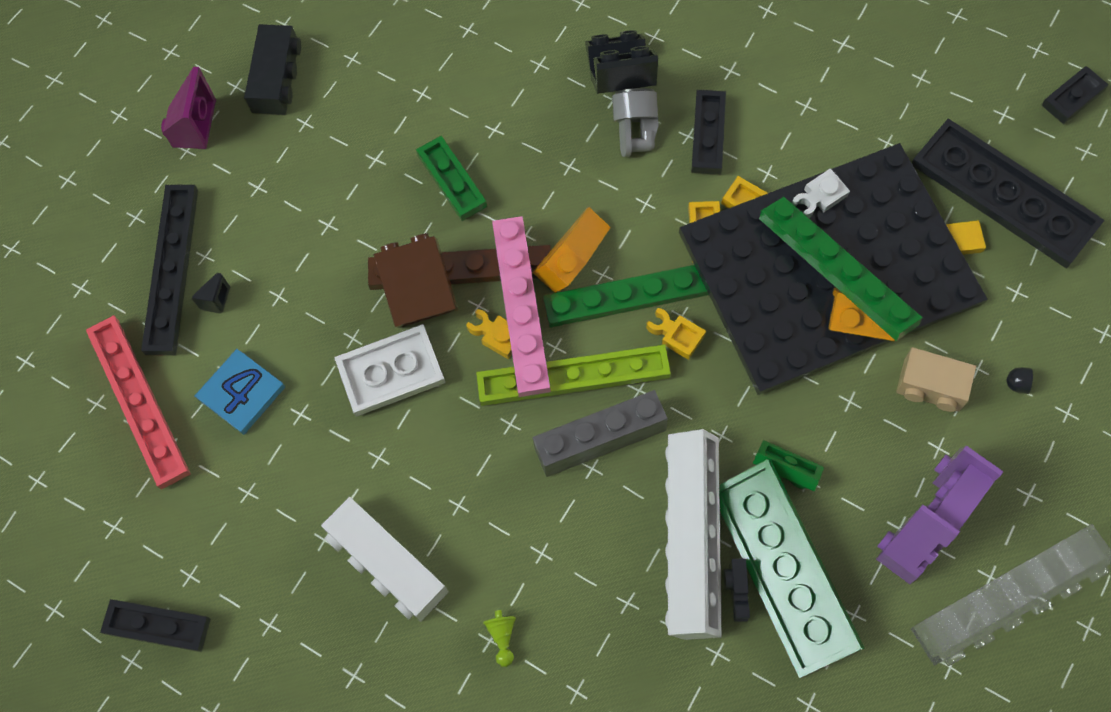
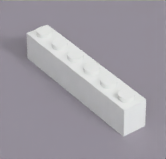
[665,429,722,640]

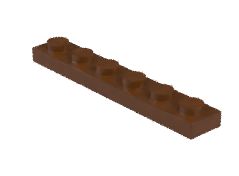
[368,245,551,290]

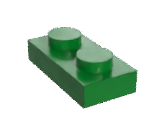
[752,440,824,491]

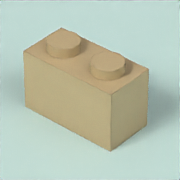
[896,347,976,412]

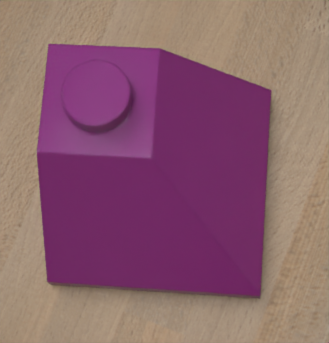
[161,66,216,149]

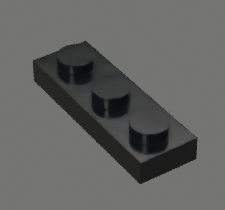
[691,90,726,175]
[100,599,211,652]

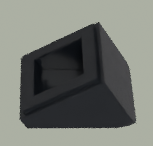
[192,273,231,313]

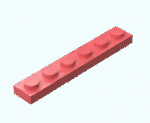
[86,315,191,490]

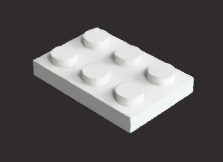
[334,324,446,417]

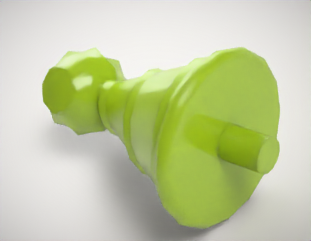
[483,610,516,667]

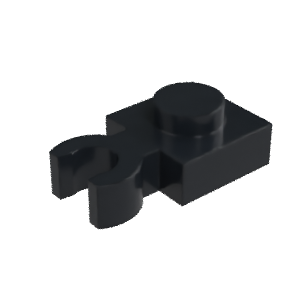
[724,558,750,622]

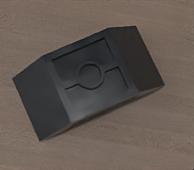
[585,30,658,94]

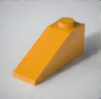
[532,207,611,293]

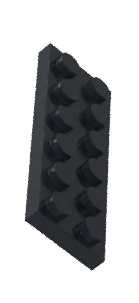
[912,118,1105,269]

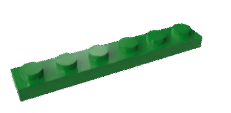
[759,197,923,341]
[543,265,709,328]

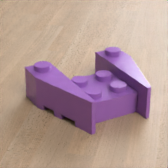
[876,446,1003,584]

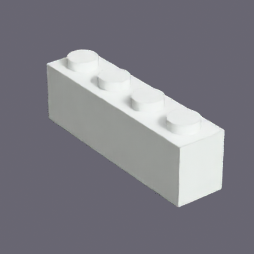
[321,497,449,622]

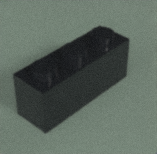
[244,24,301,115]

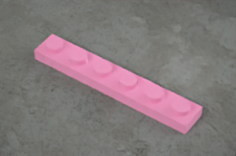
[492,216,551,397]

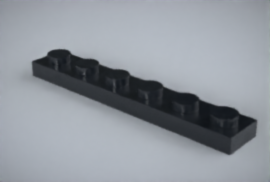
[141,184,198,355]

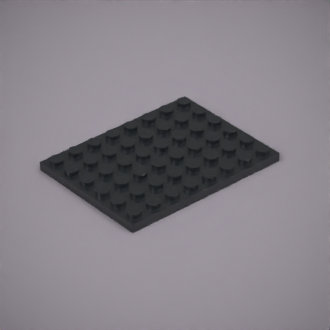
[679,143,988,395]

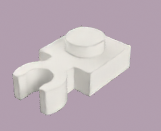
[792,168,850,218]

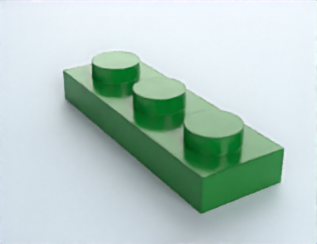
[416,135,488,221]

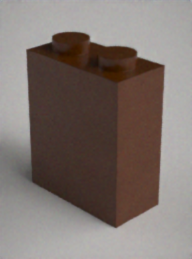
[374,233,458,328]

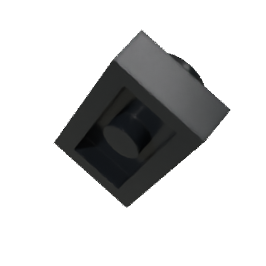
[1041,66,1109,125]

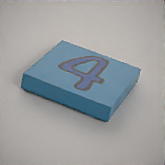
[195,349,285,435]

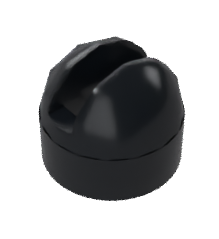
[1006,367,1033,394]

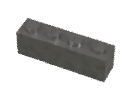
[533,390,668,477]

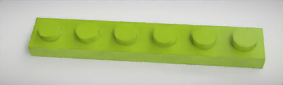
[476,344,671,406]

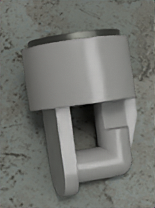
[612,88,658,157]

